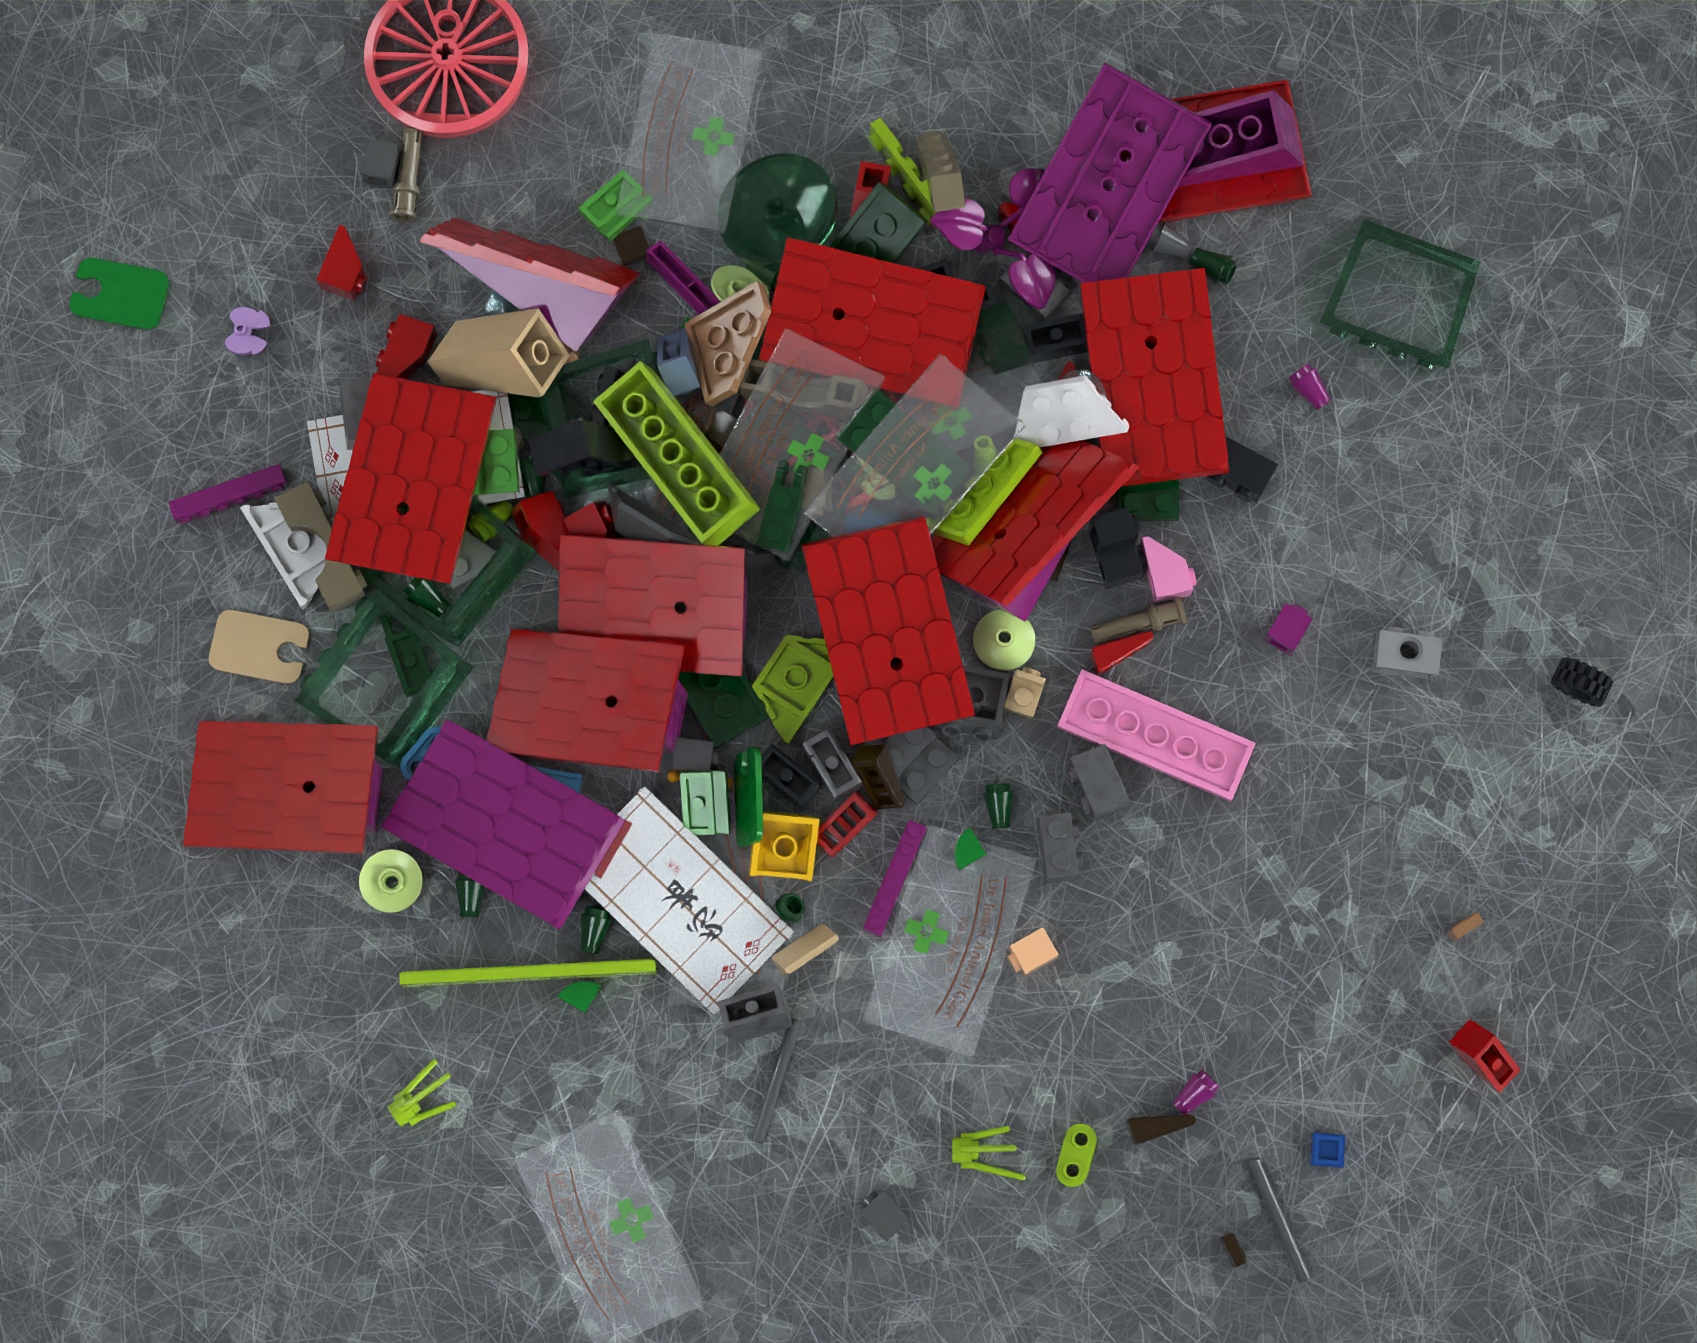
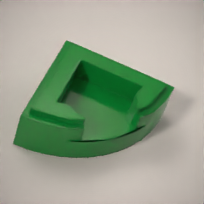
[955,827,986,871]
[557,981,602,1014]

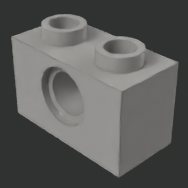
[1372,627,1443,681]

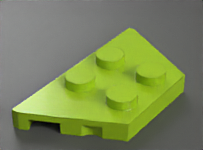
[752,635,834,746]

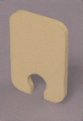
[209,610,310,684]

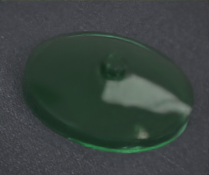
[717,153,838,269]

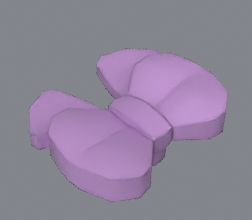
[225,307,271,356]

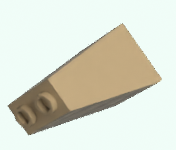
[427,308,570,397]

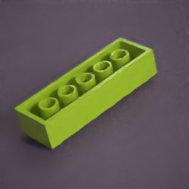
[593,361,761,546]

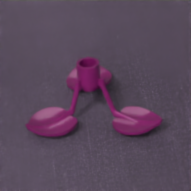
[930,168,1056,310]

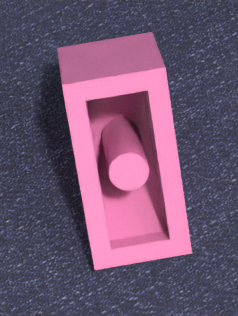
[1140,536,1197,604]

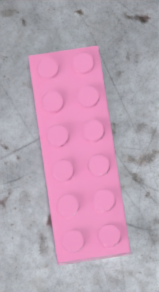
[1057,669,1256,802]

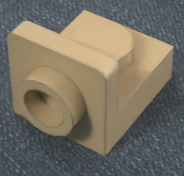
[1003,667,1046,719]

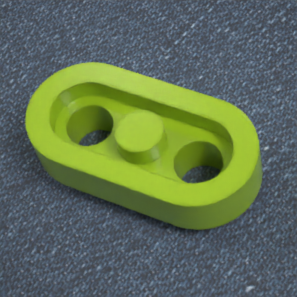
[1055,1124,1097,1187]

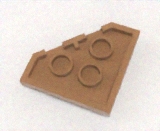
[684,281,772,407]

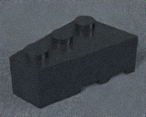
[529,418,637,478]

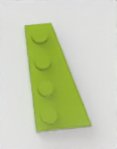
[868,118,938,232]
[926,438,1042,546]

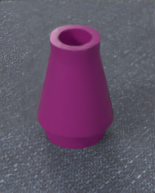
[1288,363,1332,410]
[1172,1069,1220,1115]

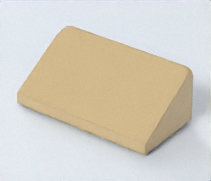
[772,924,839,977]

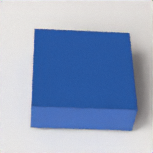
[1310,1133,1345,1168]

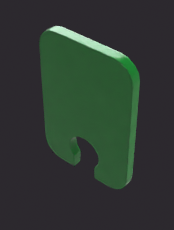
[70,258,169,330]
[734,748,763,848]

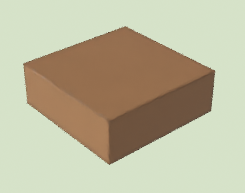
[1447,912,1484,942]

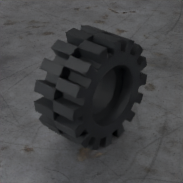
[1551,657,1614,707]

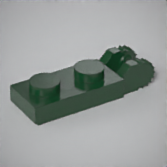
[755,460,808,553]
[379,607,436,698]

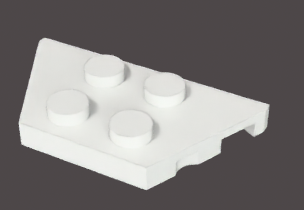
[1014,375,1130,447]
[240,502,327,609]

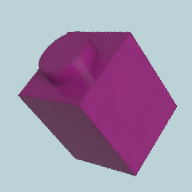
[1264,603,1313,656]

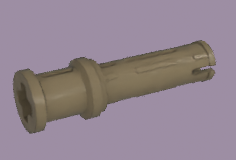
[389,128,423,223]
[1090,597,1187,645]

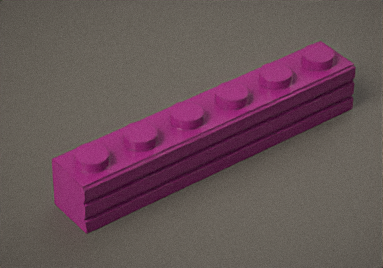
[646,240,721,315]
[168,464,288,524]
[863,820,927,938]

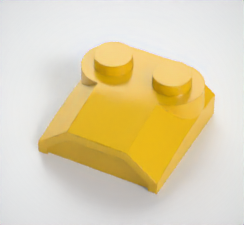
[749,811,820,881]

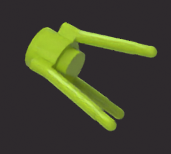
[387,1059,456,1127]
[952,1126,1026,1180]

